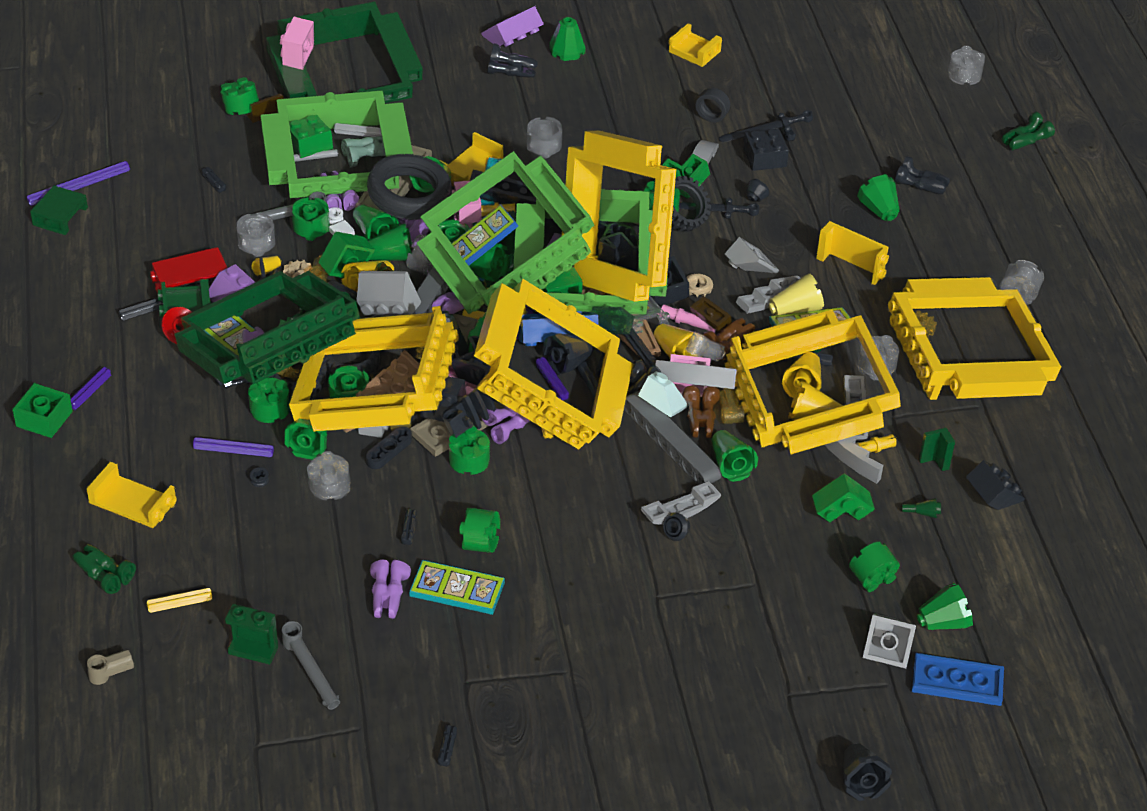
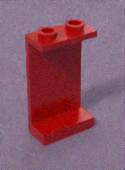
[150,247,227,294]

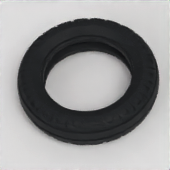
[367,154,452,220]

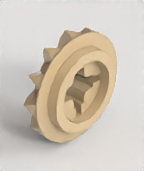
[283,260,313,278]
[686,274,713,297]

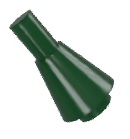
[902,498,941,518]

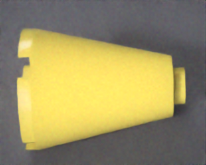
[768,274,824,316]

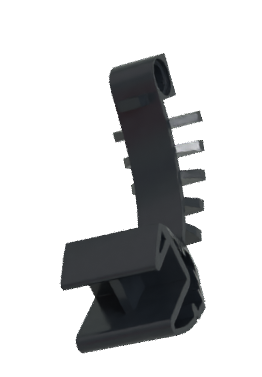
[544,218,639,272]
[442,336,498,438]

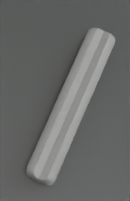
[334,123,382,137]

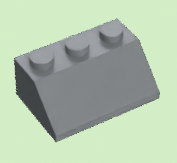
[357,271,421,316]

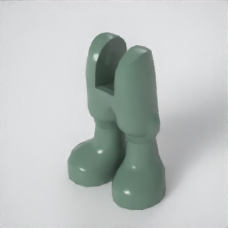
[341,136,385,167]

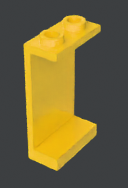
[441,132,503,187]
[816,221,889,285]
[87,462,177,528]

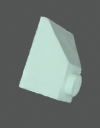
[638,372,688,417]

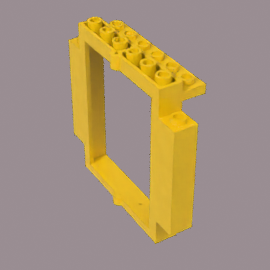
[562,131,676,302]
[888,278,1061,400]
[474,279,633,449]
[289,306,458,431]
[725,309,901,454]

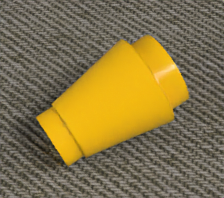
[252,256,281,276]

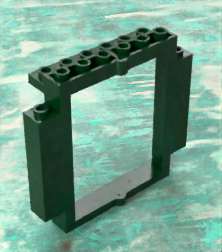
[266,2,423,103]
[174,271,360,384]

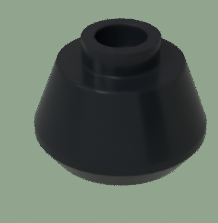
[746,179,769,202]
[629,359,649,385]
[663,512,691,541]

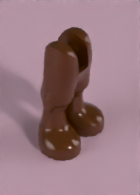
[702,318,755,360]
[682,386,720,438]

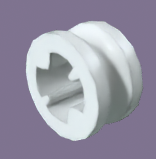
[329,207,344,225]

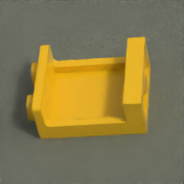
[669,24,722,67]

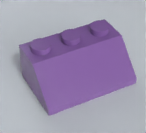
[481,6,544,47]

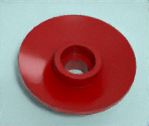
[161,307,192,344]

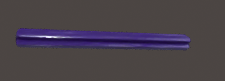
[27,161,130,206]

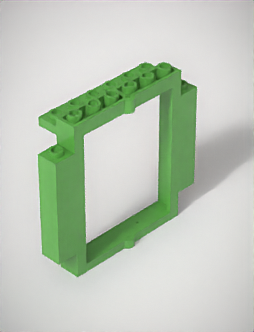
[261,91,413,198]
[417,151,595,314]
[513,189,667,315]

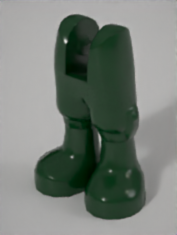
[1002,112,1055,150]
[73,544,136,594]

